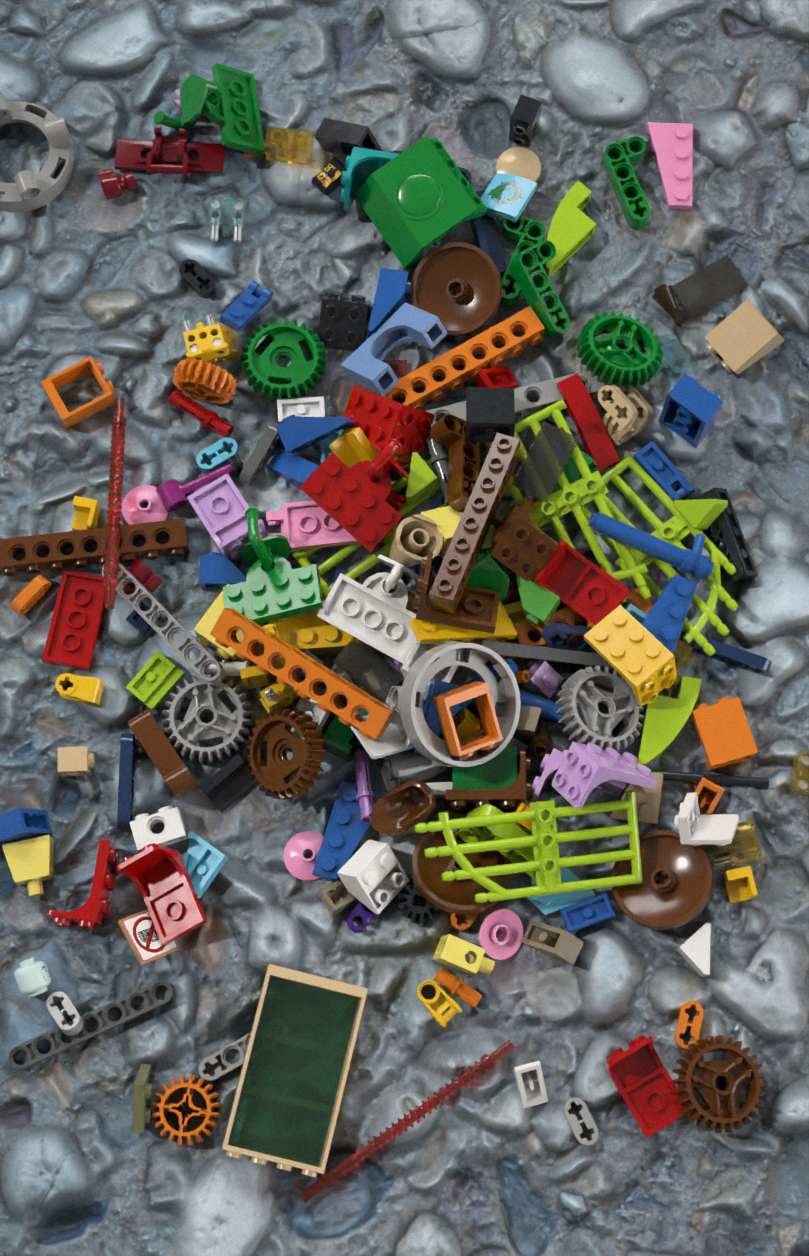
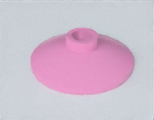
[122,485,169,525]
[284,831,324,881]
[479,909,523,960]

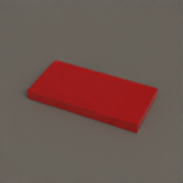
[42,569,110,671]

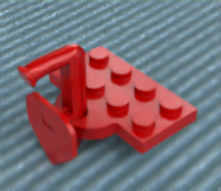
[299,438,409,553]

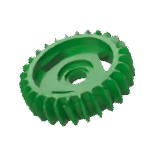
[576,311,663,390]
[240,317,327,402]

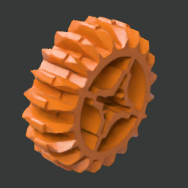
[173,358,236,405]
[151,1075,222,1146]

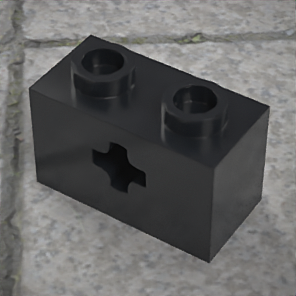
[509,94,542,147]

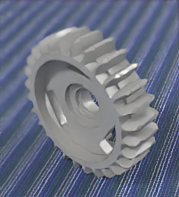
[556,665,645,752]
[162,673,253,763]

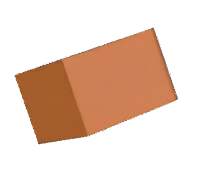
[693,777,725,814]

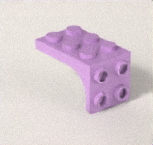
[187,473,267,560]
[552,742,658,809]
[531,748,626,802]

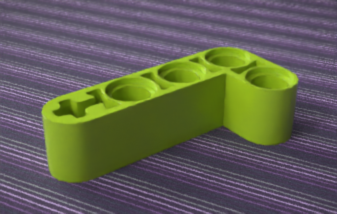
[458,804,536,880]

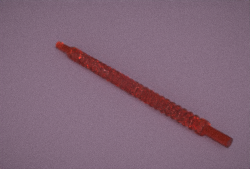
[103,397,126,609]
[300,1040,515,1203]

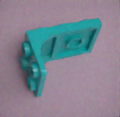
[340,147,399,211]

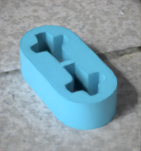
[196,438,239,473]

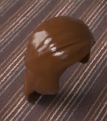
[369,780,436,836]

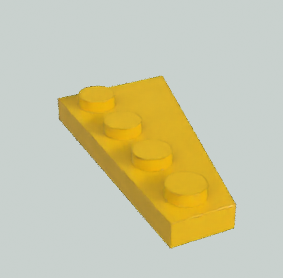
[409,601,518,644]

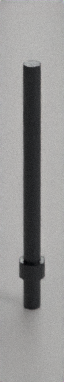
[648,767,769,788]

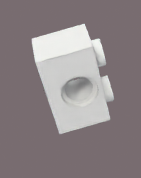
[129,806,188,853]

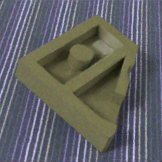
[133,1064,152,1133]

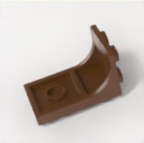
[490,495,558,581]
[413,552,500,634]
[445,750,531,812]

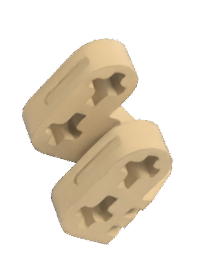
[598,385,653,445]

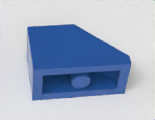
[199,552,246,590]

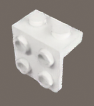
[350,695,414,759]
[674,793,739,846]

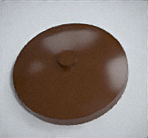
[411,242,503,336]
[612,830,713,930]
[411,831,511,914]

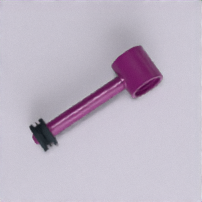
[156,455,243,512]

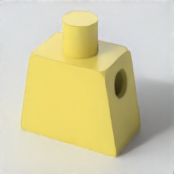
[2,835,54,897]
[432,934,495,975]

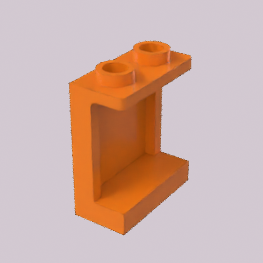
[690,696,758,771]

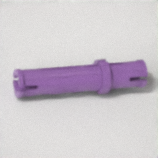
[353,751,376,824]

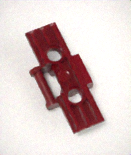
[115,127,225,177]

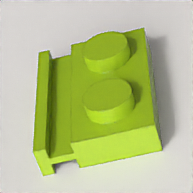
[125,651,185,711]

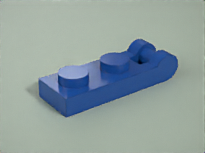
[219,280,273,333]
[633,441,694,501]

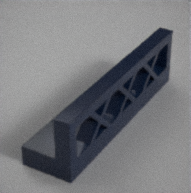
[469,184,507,276]

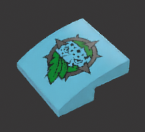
[481,173,537,223]

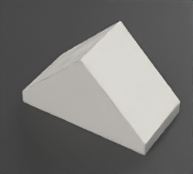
[677,923,711,977]
[513,1061,548,1108]

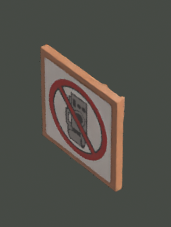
[118,909,180,966]

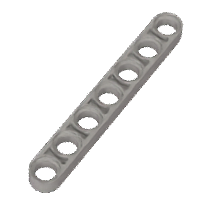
[102,561,224,683]

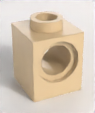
[57,746,95,777]

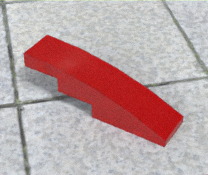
[556,373,620,472]

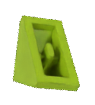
[406,452,439,506]
[674,499,728,530]

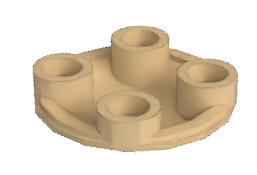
[496,147,541,182]

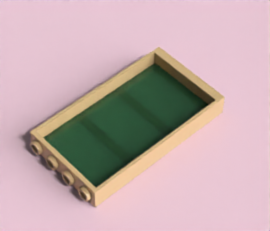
[221,964,368,1178]

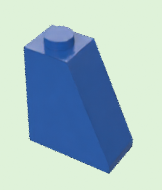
[0,808,52,848]

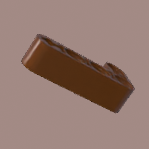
[430,414,480,512]
[127,709,198,800]

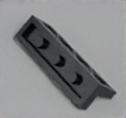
[692,487,758,587]

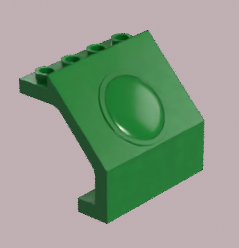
[354,135,488,268]

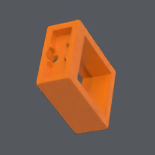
[41,356,116,428]
[433,681,503,759]

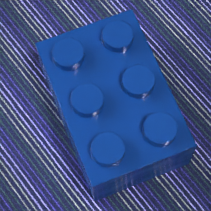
[659,374,723,448]

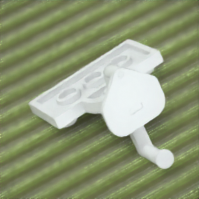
[317,554,419,664]

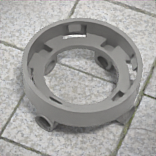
[0,92,74,212]
[388,641,521,767]

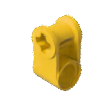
[55,673,105,706]
[416,980,462,1028]

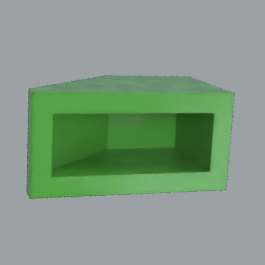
[515,574,560,627]

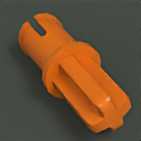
[433,967,482,1007]

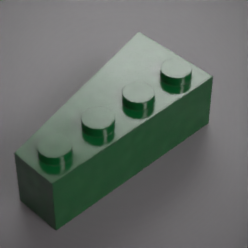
[322,660,395,763]

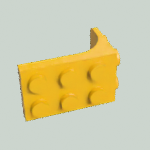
[584,605,677,707]

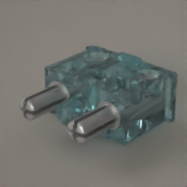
[207,196,250,243]

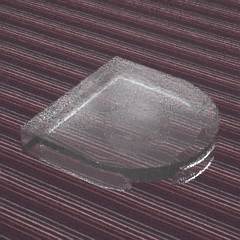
[521,964,578,1022]

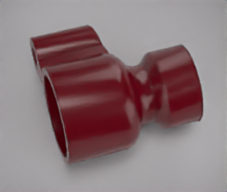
[98,169,137,200]
[124,559,163,595]

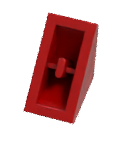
[477,366,519,389]

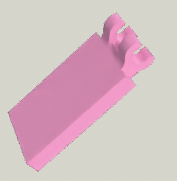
[266,500,358,551]

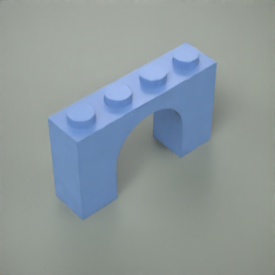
[341,302,448,396]

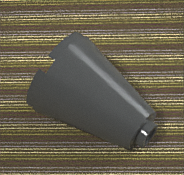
[379,748,447,792]

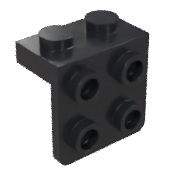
[318,292,371,350]

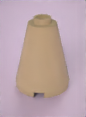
[389,514,443,568]

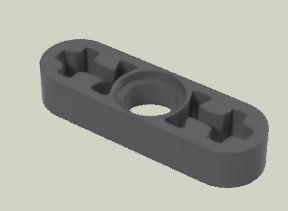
[239,422,280,486]

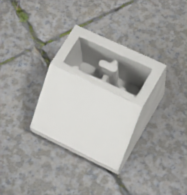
[337,839,410,914]

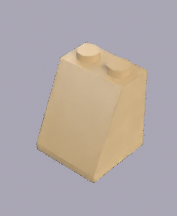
[705,299,785,374]

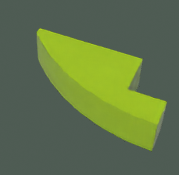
[544,180,596,278]
[637,676,702,766]

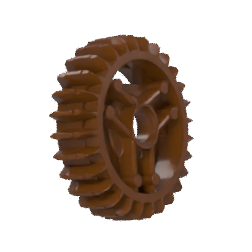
[246,708,326,800]
[671,1035,767,1133]

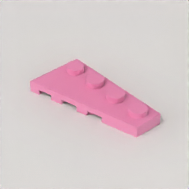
[647,122,693,210]

